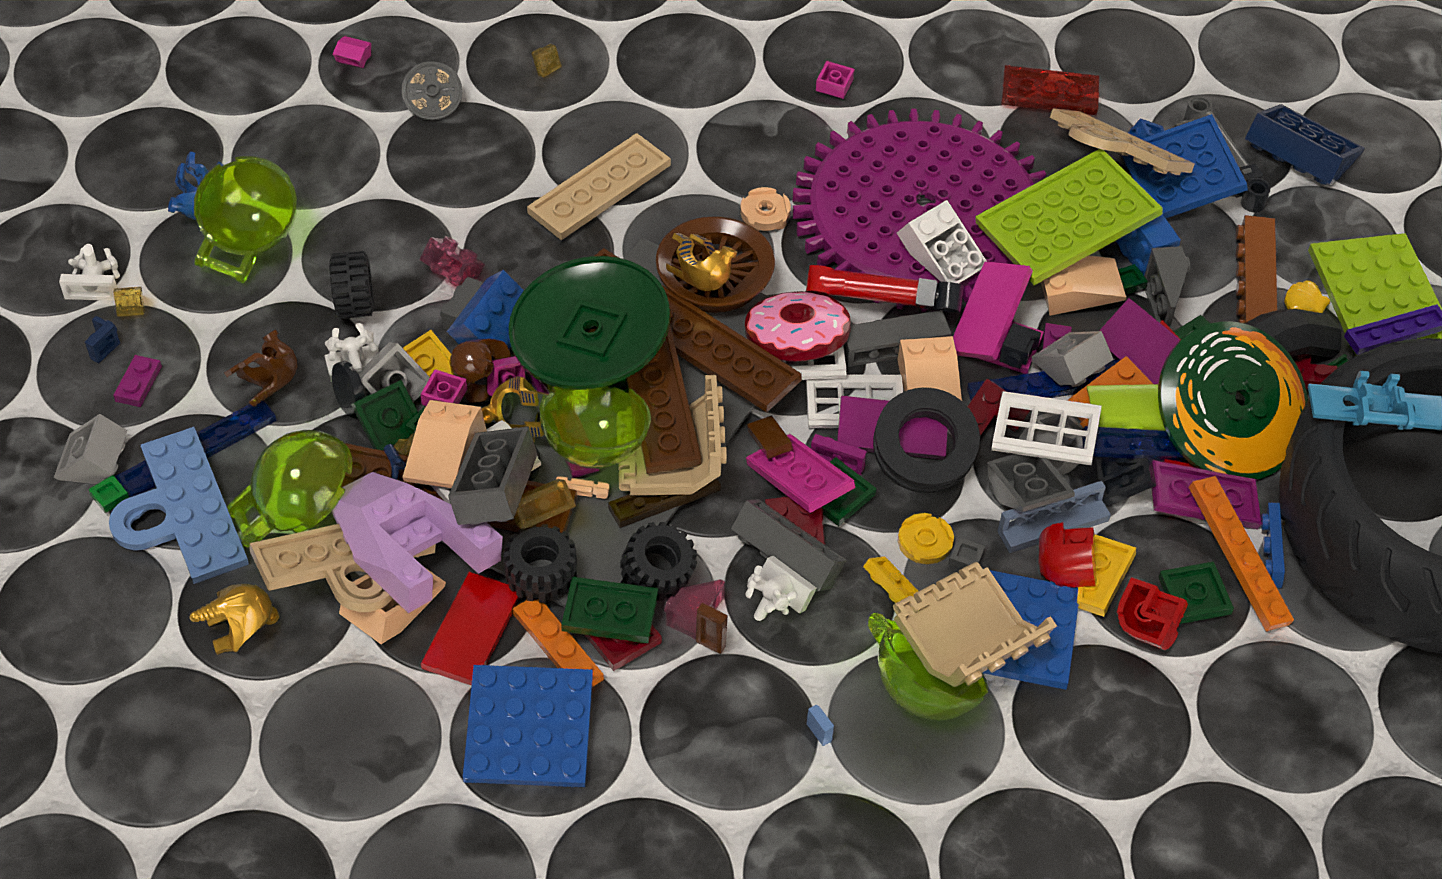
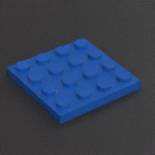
[1120,114,1248,218]
[982,570,1079,690]
[463,665,593,787]

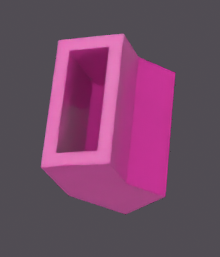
[333,36,371,68]

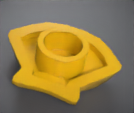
[1284,280,1330,313]

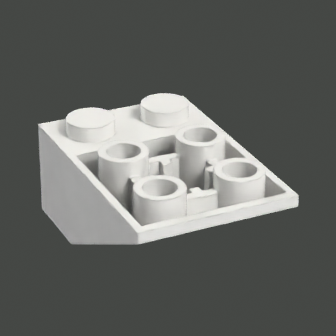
[897,200,987,284]

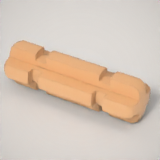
[555,476,610,499]

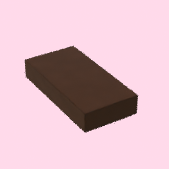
[747,415,793,459]
[696,603,728,654]

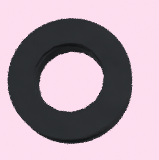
[873,387,980,493]

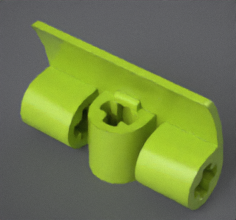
[1086,384,1167,439]

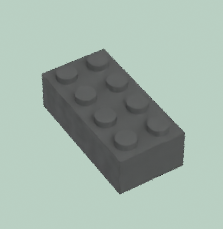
[448,427,537,525]

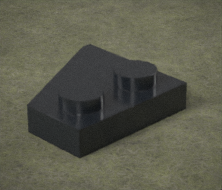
[1095,458,1157,507]

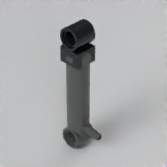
[1174,96,1271,213]

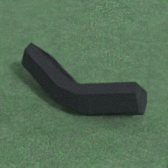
[1244,309,1342,358]

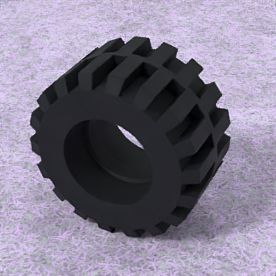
[329,251,374,319]
[620,522,697,601]
[504,524,577,603]

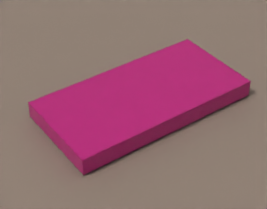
[953,261,1033,361]
[746,434,855,513]

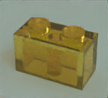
[514,479,576,529]

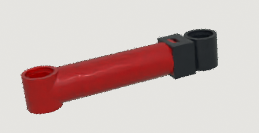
[805,265,964,313]

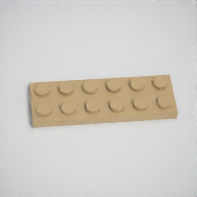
[527,133,671,240]

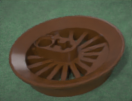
[656,216,775,313]

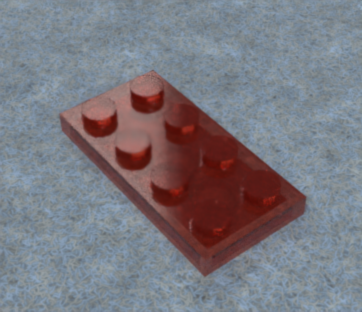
[1001,65,1099,115]

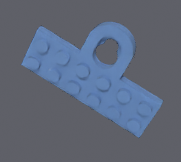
[109,427,249,584]

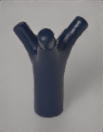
[384,444,406,480]

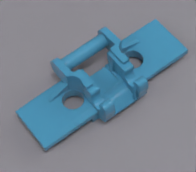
[1308,371,1442,430]

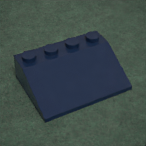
[1245,104,1365,185]

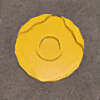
[897,513,954,565]

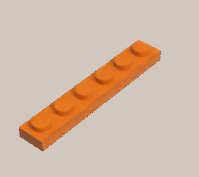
[1189,476,1294,632]

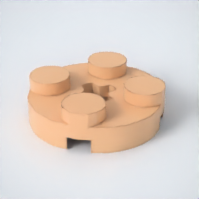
[740,187,791,231]

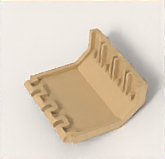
[617,375,726,495]
[893,562,1057,687]

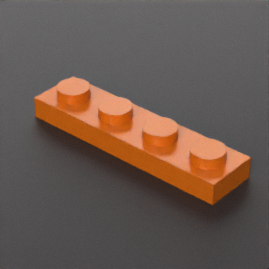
[513,599,604,687]

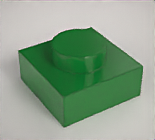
[88,475,129,513]

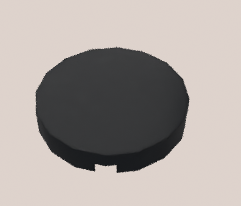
[332,361,365,415]

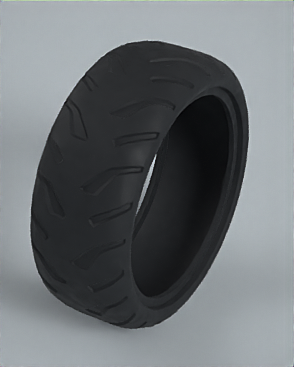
[1279,338,1442,654]

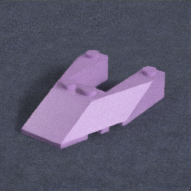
[326,472,503,613]

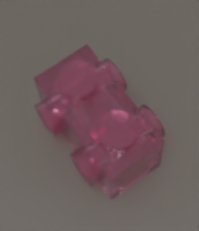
[419,236,485,286]

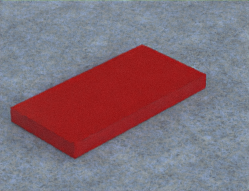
[421,572,520,686]

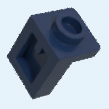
[85,316,120,364]

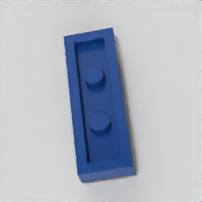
[1261,503,1285,588]

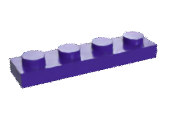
[1344,304,1442,355]

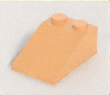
[1041,256,1126,316]
[897,336,962,401]
[403,400,487,488]
[339,566,446,644]

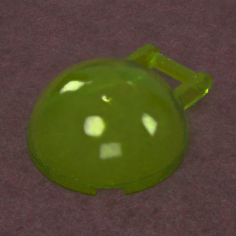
[194,156,297,283]
[539,384,651,469]
[227,430,352,547]
[868,613,988,721]

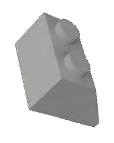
[1031,331,1114,387]
[358,342,430,402]
[1019,413,1100,475]
[54,414,127,484]

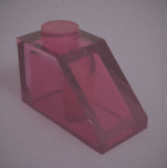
[664,579,725,639]

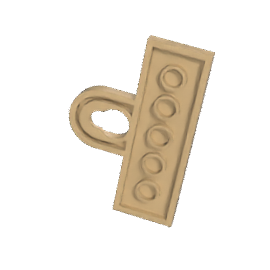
[1050,108,1195,175]
[250,524,436,612]

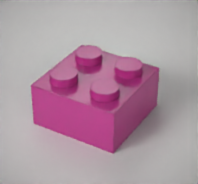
[816,61,855,99]
[487,356,525,396]
[421,369,467,406]

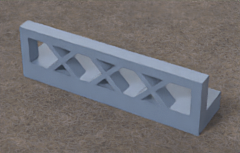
[997,481,1111,553]

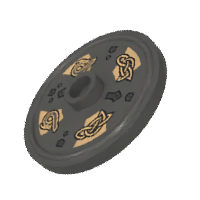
[402,61,462,121]

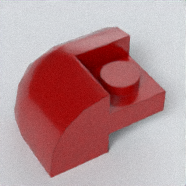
[1038,522,1096,588]
[1117,577,1188,650]

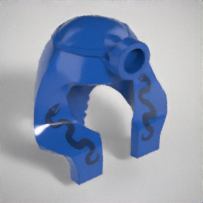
[168,151,224,220]

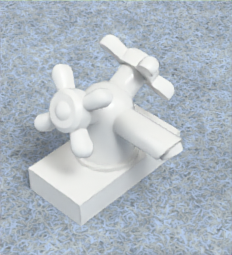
[59,244,120,301]
[325,323,379,381]
[745,556,817,621]

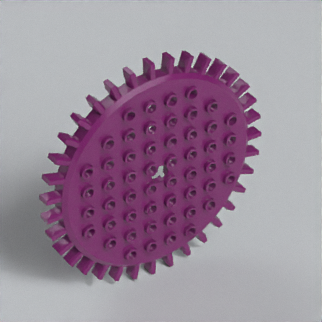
[792,109,1046,312]

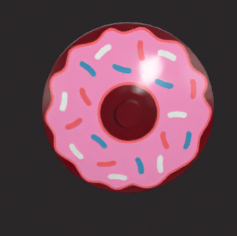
[745,291,851,361]

